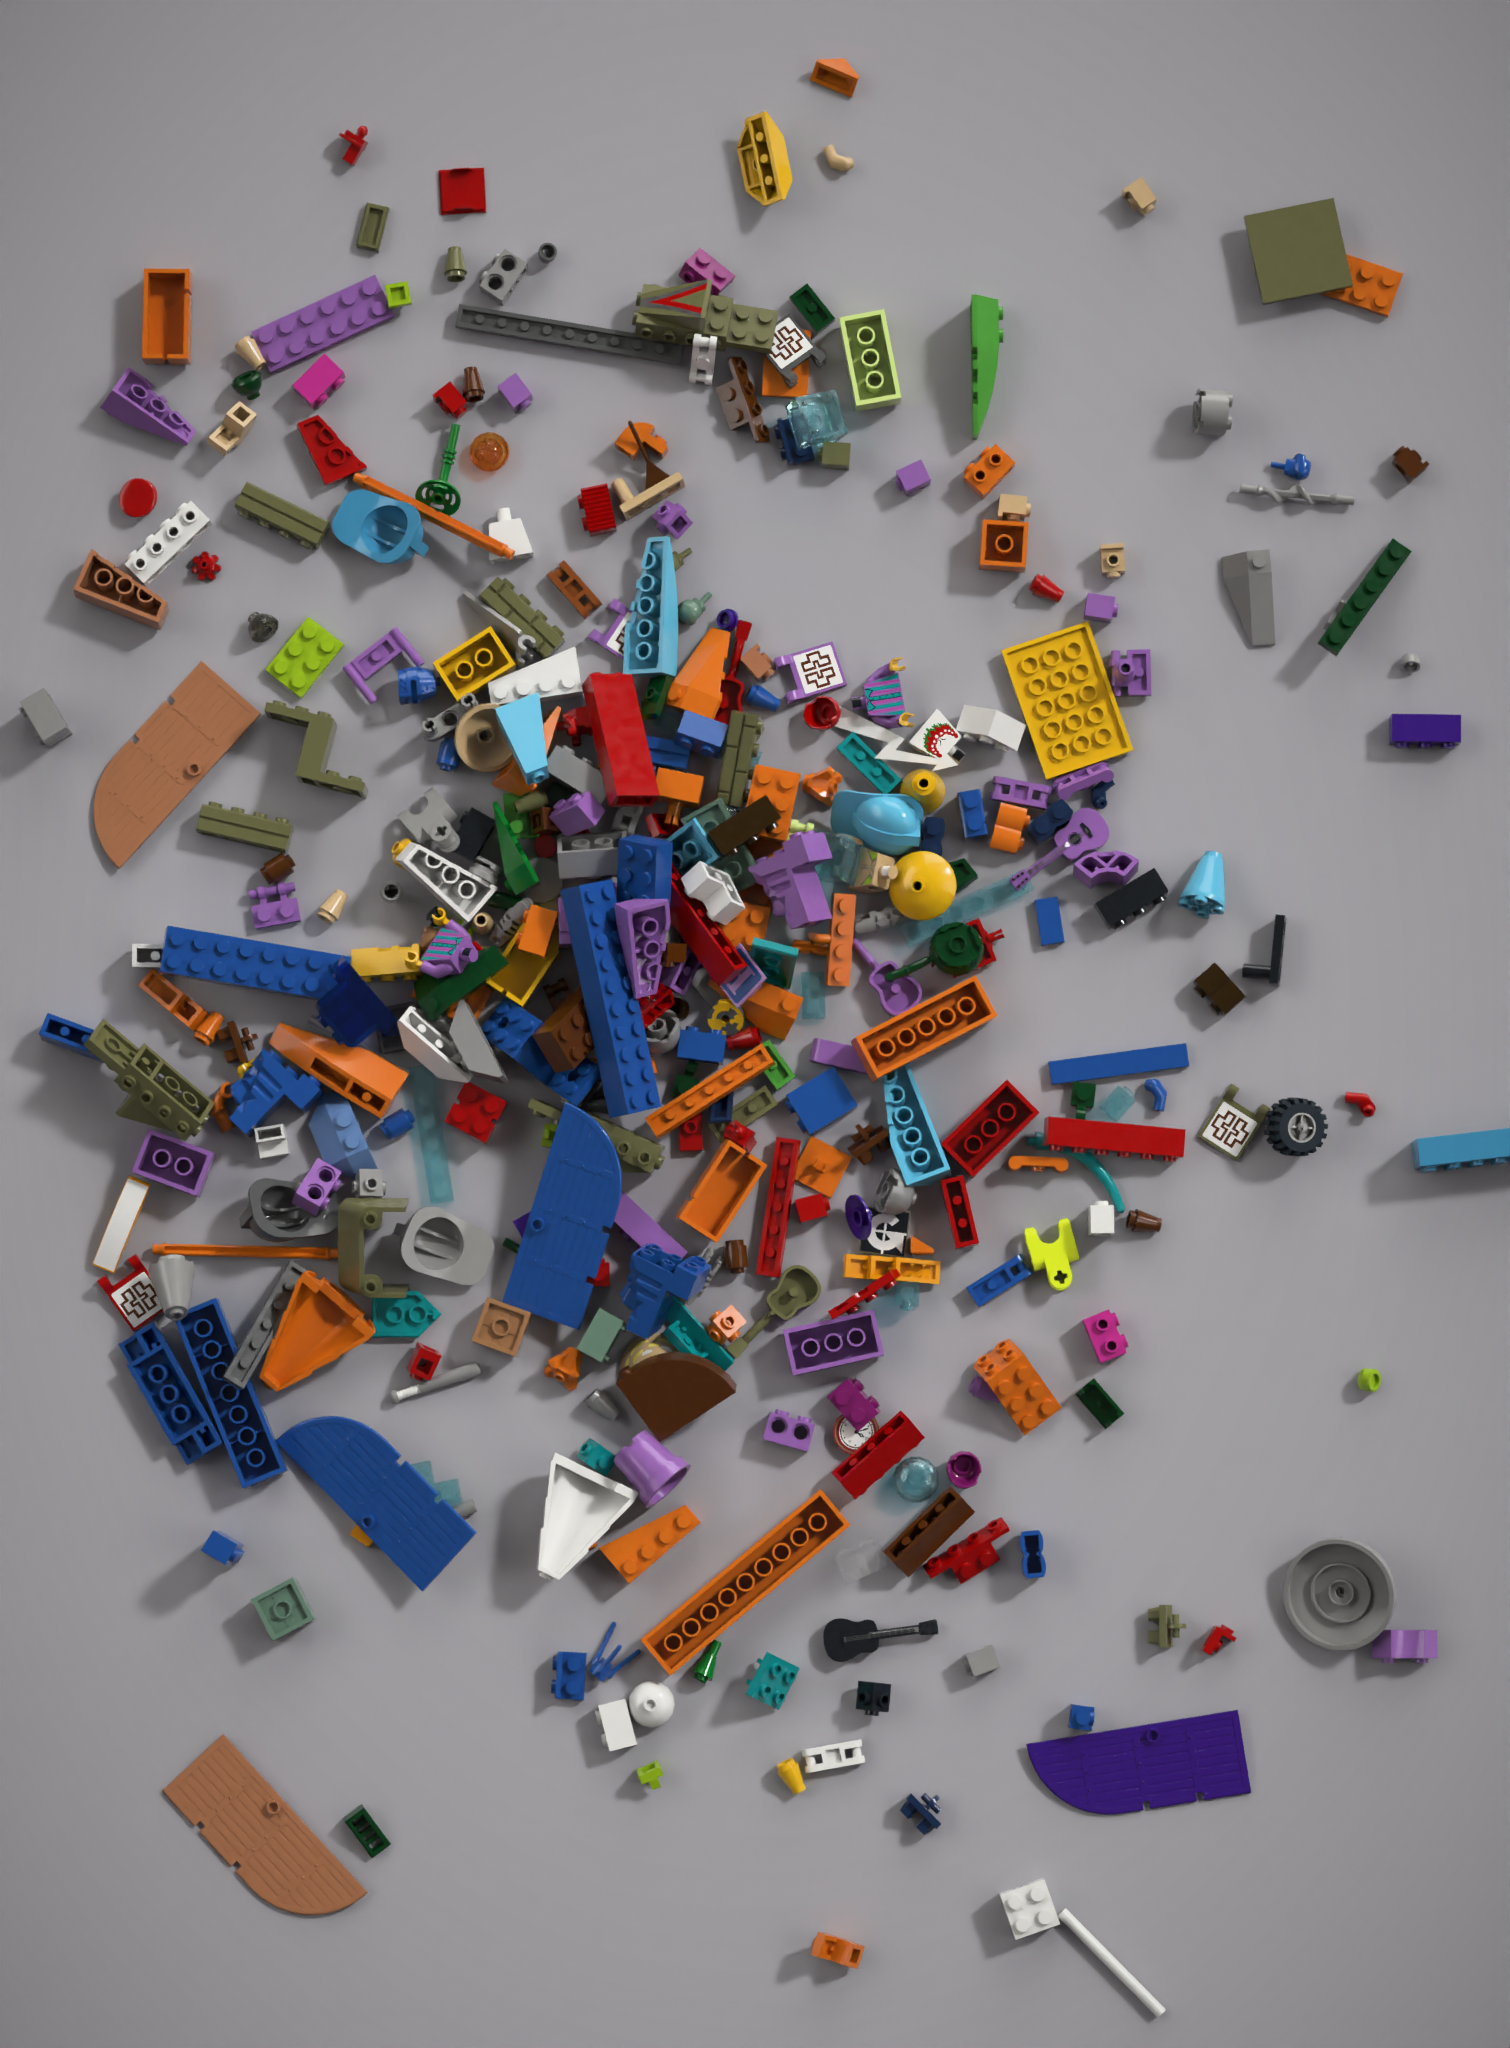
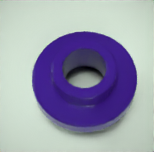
[717,609,738,632]

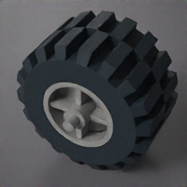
[1263,1097,1328,1156]

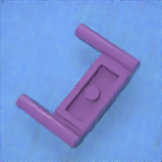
[342,627,425,705]

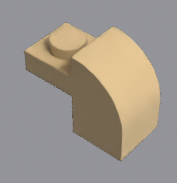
[207,401,257,456]

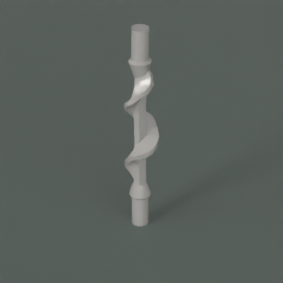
[1239,484,1354,505]

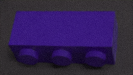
[1389,714,1461,749]

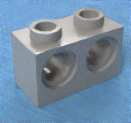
[479,249,528,306]

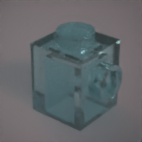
[895,1282,919,1311]

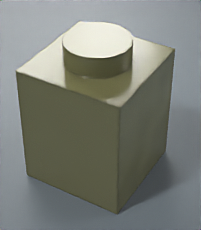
[817,441,851,470]

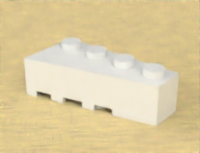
[488,647,583,706]

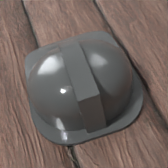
[239,1178,339,1242]

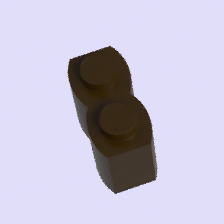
[1193,962,1246,1017]

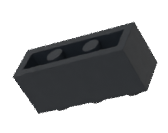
[1094,868,1169,930]

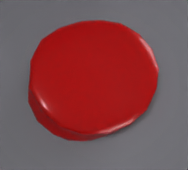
[119,478,157,517]

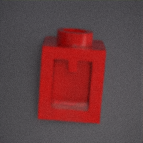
[1201,1624,1237,1655]

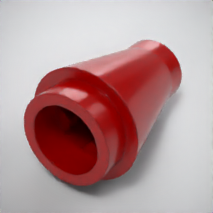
[1028,574,1064,603]
[726,1026,762,1051]

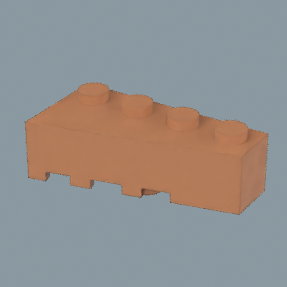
[73,549,169,630]

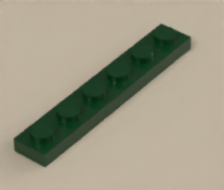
[1317,539,1412,656]

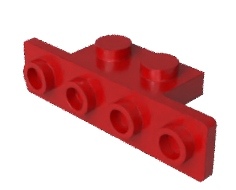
[923,1517,1010,1584]

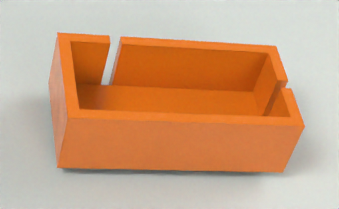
[142,268,193,365]
[675,1139,767,1243]

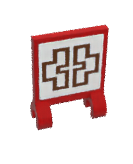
[97,1254,163,1332]

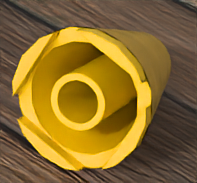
[899,769,945,815]

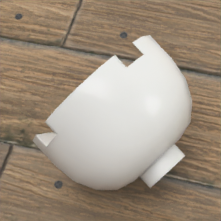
[628,1681,675,1728]

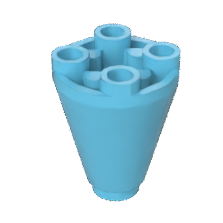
[1179,851,1226,918]

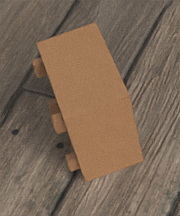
[471,1297,532,1358]

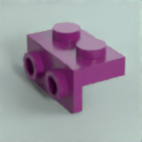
[679,248,735,296]
[827,1377,881,1431]

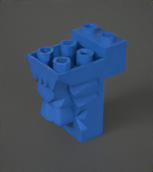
[229,1049,324,1138]
[619,1243,712,1339]

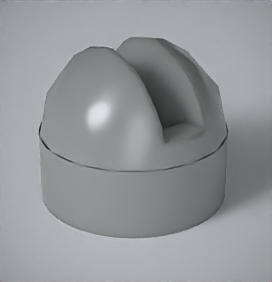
[1401,653,1420,673]

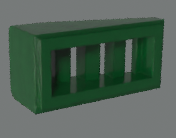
[343,1804,391,1858]

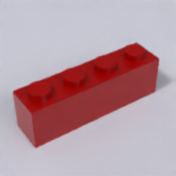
[831,1411,925,1500]

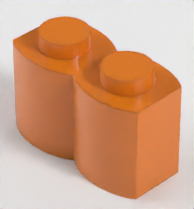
[989,802,1030,855]

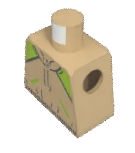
[846,846,898,894]

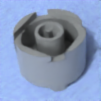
[1192,388,1233,436]

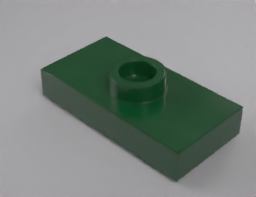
[640,675,672,721]

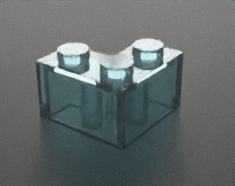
[410,1461,463,1505]

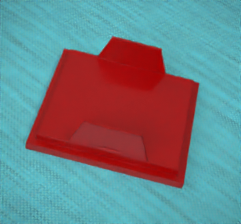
[439,168,486,215]

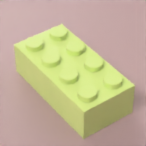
[839,309,901,412]

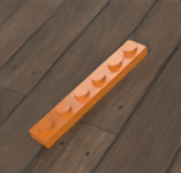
[645,1043,775,1139]

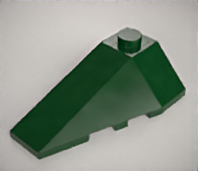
[413,945,509,1021]

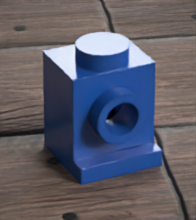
[1068,1704,1095,1731]

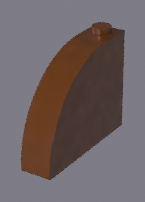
[616,1352,737,1442]

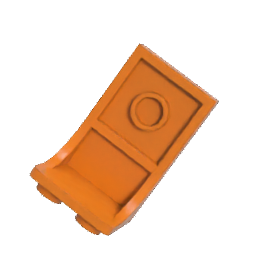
[973,1339,1062,1435]

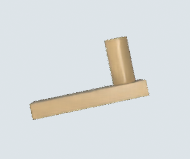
[611,471,685,521]

